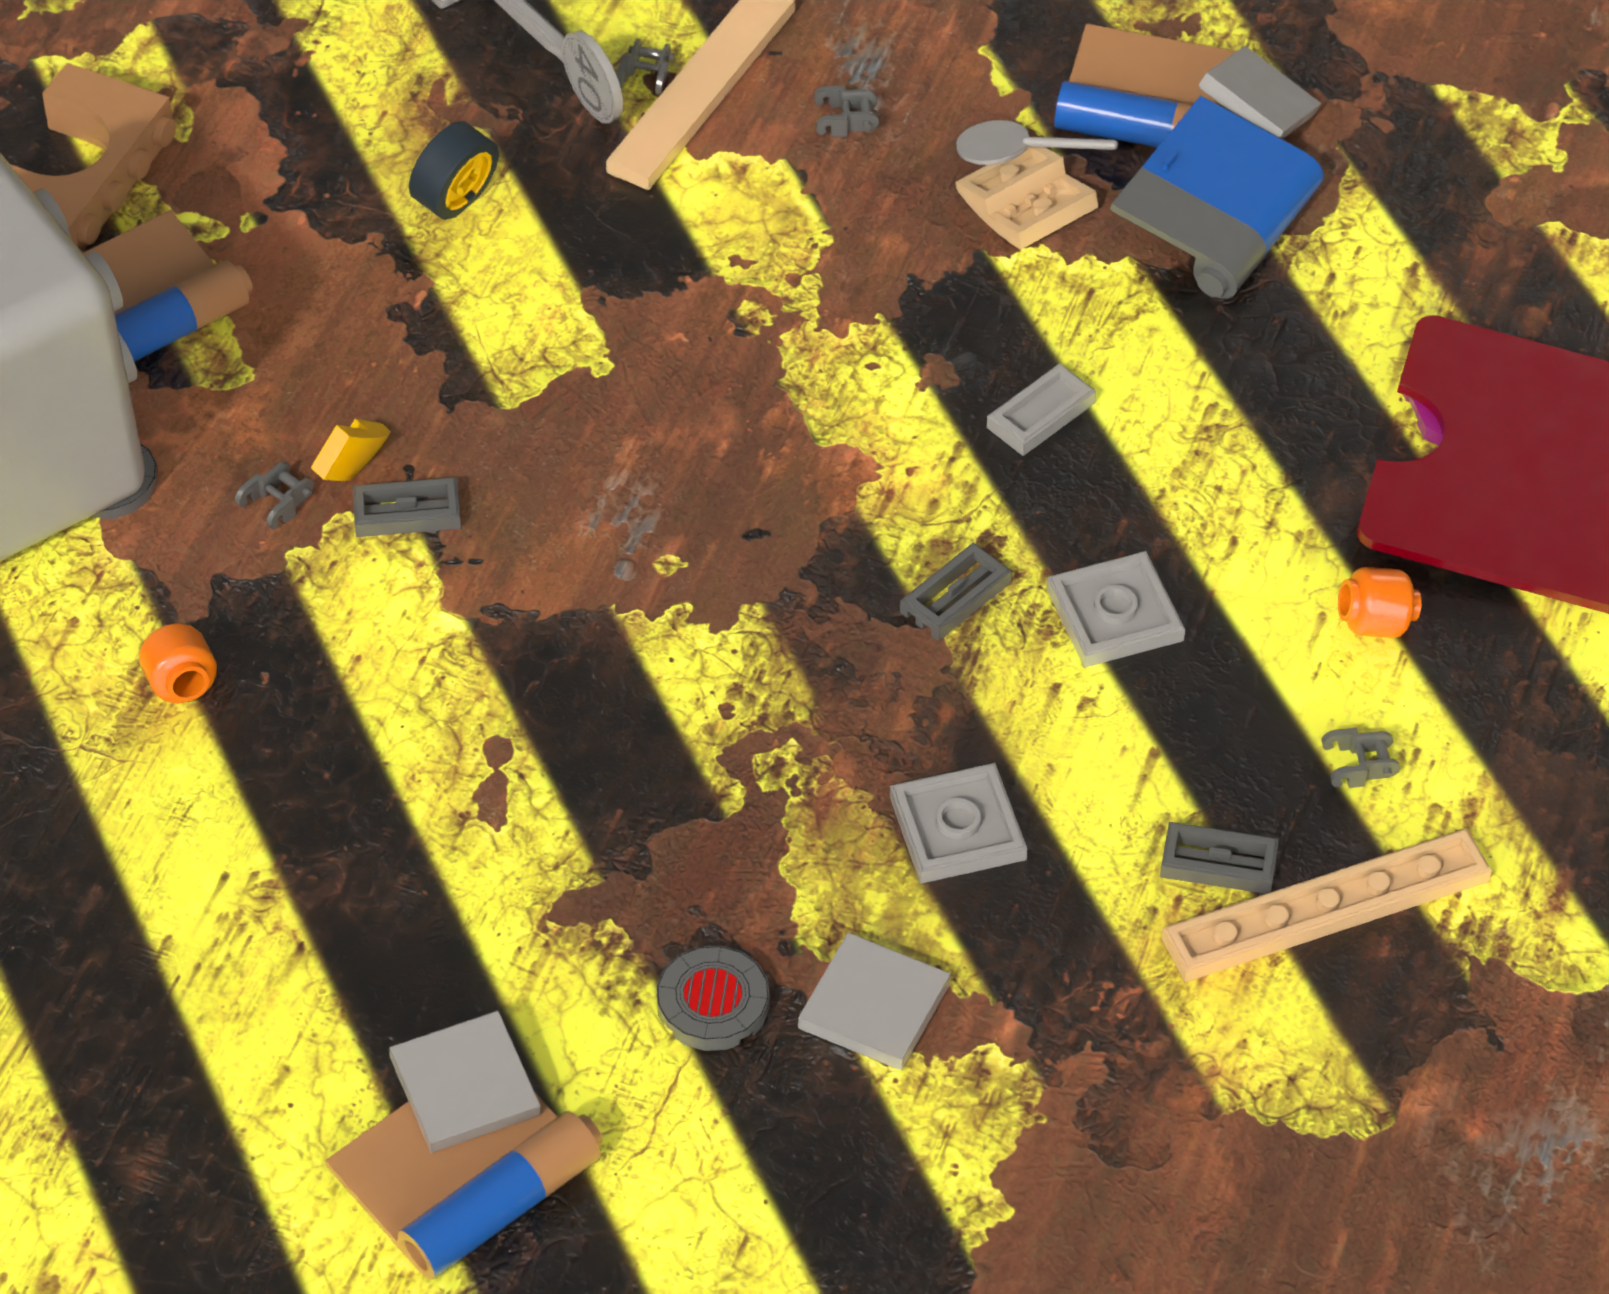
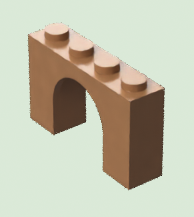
[10,63,176,252]

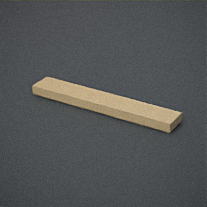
[606,0,795,190]
[1162,828,1492,982]

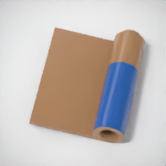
[1054,24,1237,148]
[83,210,253,362]
[325,1092,603,1280]

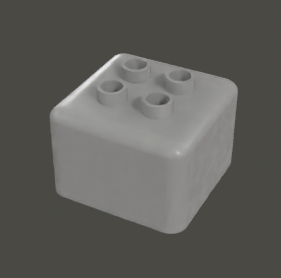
[0,153,145,561]

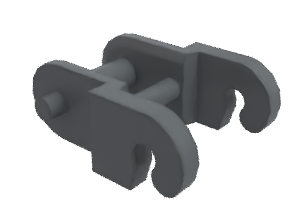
[617,39,674,95]
[814,86,879,137]
[235,461,314,530]
[1321,728,1400,788]

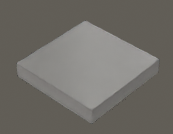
[1198,46,1322,139]
[1046,551,1185,668]
[889,763,1027,884]
[798,933,950,1071]
[390,1011,540,1153]

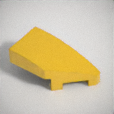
[311,419,391,481]

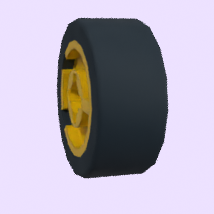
[408,121,499,220]

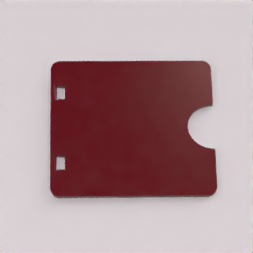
[1357,315,1609,614]

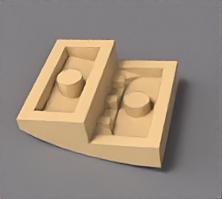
[956,147,1098,250]

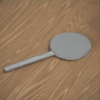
[956,120,1118,165]

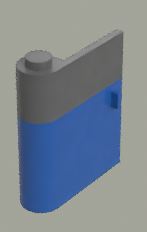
[1110,95,1324,299]

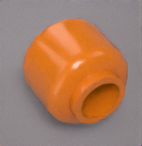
[1338,567,1422,638]
[139,623,217,704]

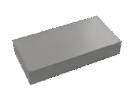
[987,363,1096,456]

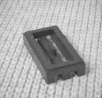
[352,477,461,537]
[900,542,1012,641]
[1160,822,1279,894]

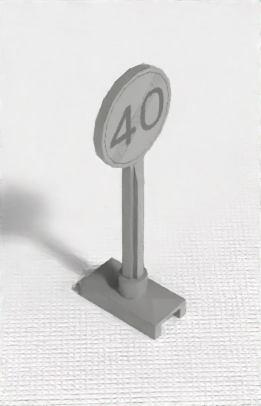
[432,0,623,123]

